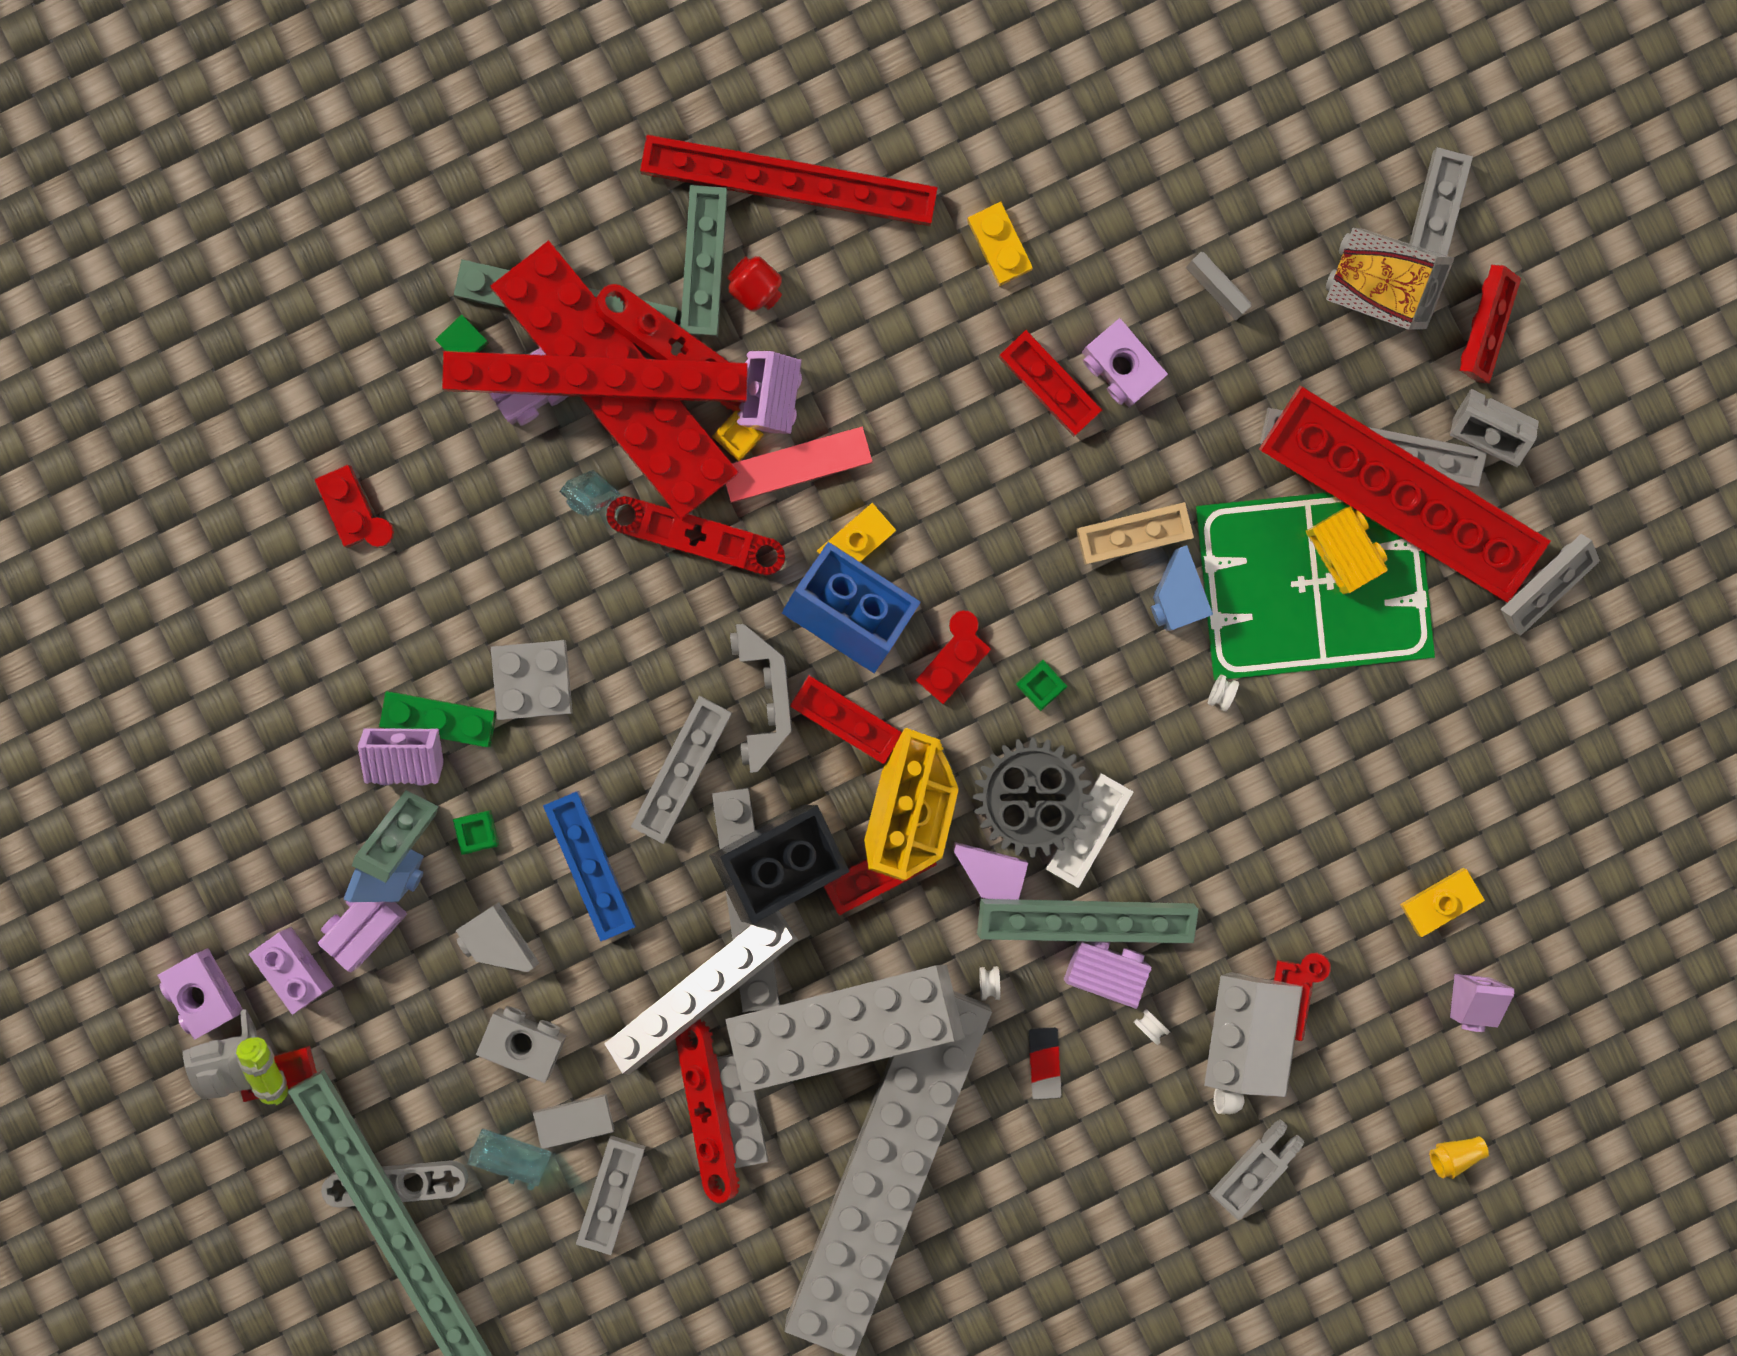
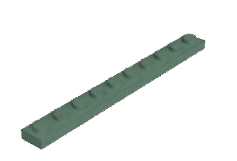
[288,1069,492,1356]

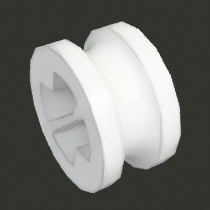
[1208,675,1239,712]
[979,966,1000,1001]
[1134,1009,1170,1045]

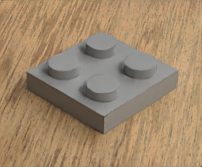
[491,640,573,720]

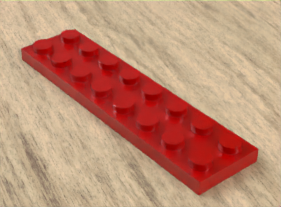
[490,240,739,520]
[1259,386,1551,603]

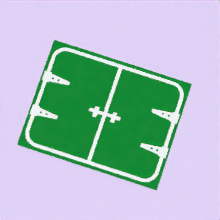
[1196,493,1435,680]

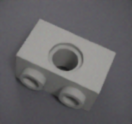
[476,1006,567,1083]

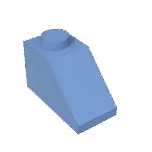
[1151,545,1213,631]
[344,850,424,902]

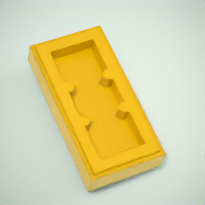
[817,503,896,562]
[1400,868,1485,937]

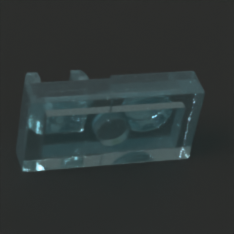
[559,470,620,516]
[468,1128,552,1190]

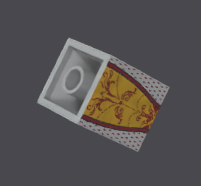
[1326,228,1454,330]

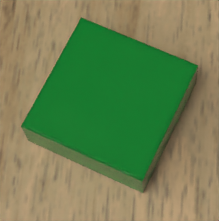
[435,314,489,353]
[1015,659,1068,711]
[453,810,499,855]

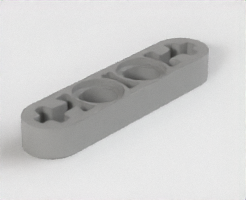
[321,1161,469,1207]

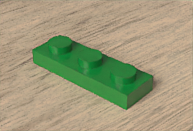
[379,691,497,747]

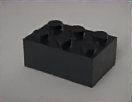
[709,804,850,925]

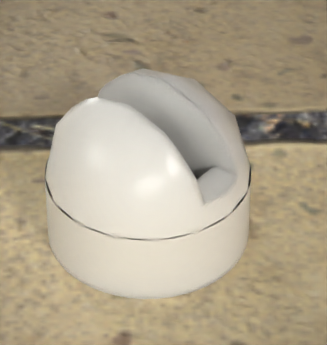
[1214,1089,1245,1114]

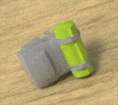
[183,1009,289,1105]

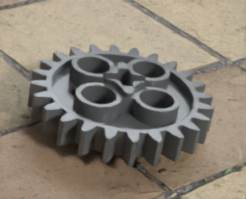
[973,737,1094,858]

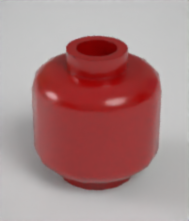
[727,256,782,312]

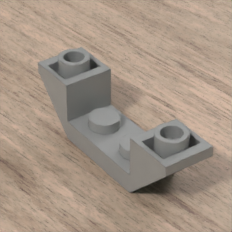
[730,624,792,773]

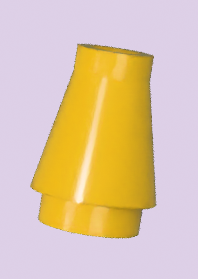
[1429,1136,1489,1179]

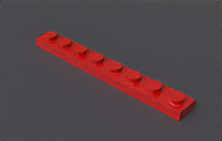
[640,135,938,227]
[442,351,748,403]

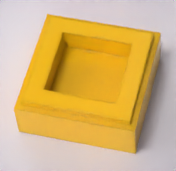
[712,411,764,462]

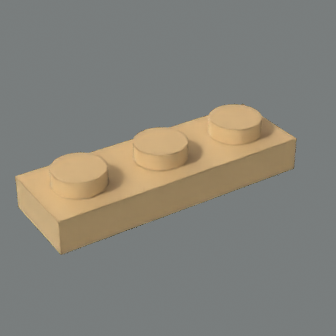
[1076,502,1194,565]

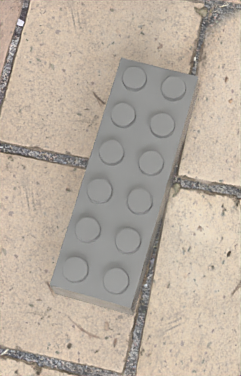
[725,964,965,1093]

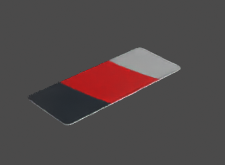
[1029,1027,1061,1099]

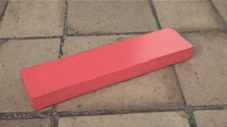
[726,426,873,503]

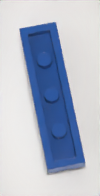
[543,791,636,941]

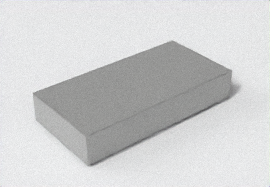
[1186,252,1252,321]
[533,1094,615,1149]

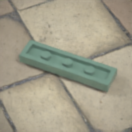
[681,185,728,338]

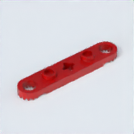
[594,284,742,411]
[606,496,786,575]
[675,1019,740,1203]

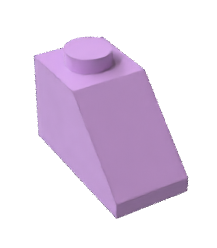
[953,842,1028,900]
[1450,974,1514,1032]

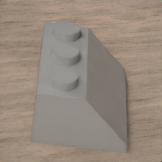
[1204,972,1303,1097]

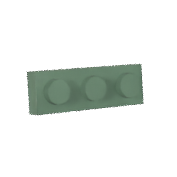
[352,790,439,883]

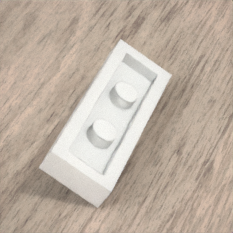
[1046,773,1133,888]

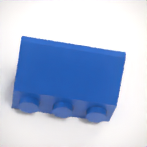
[782,542,921,673]

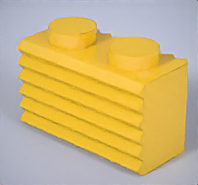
[1306,506,1388,594]

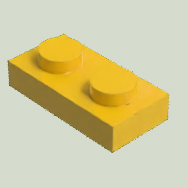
[967,202,1033,286]

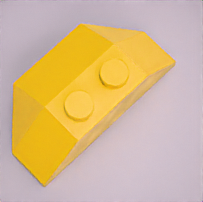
[864,728,959,881]

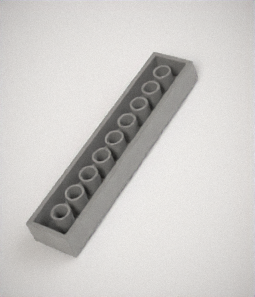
[785,991,992,1356]

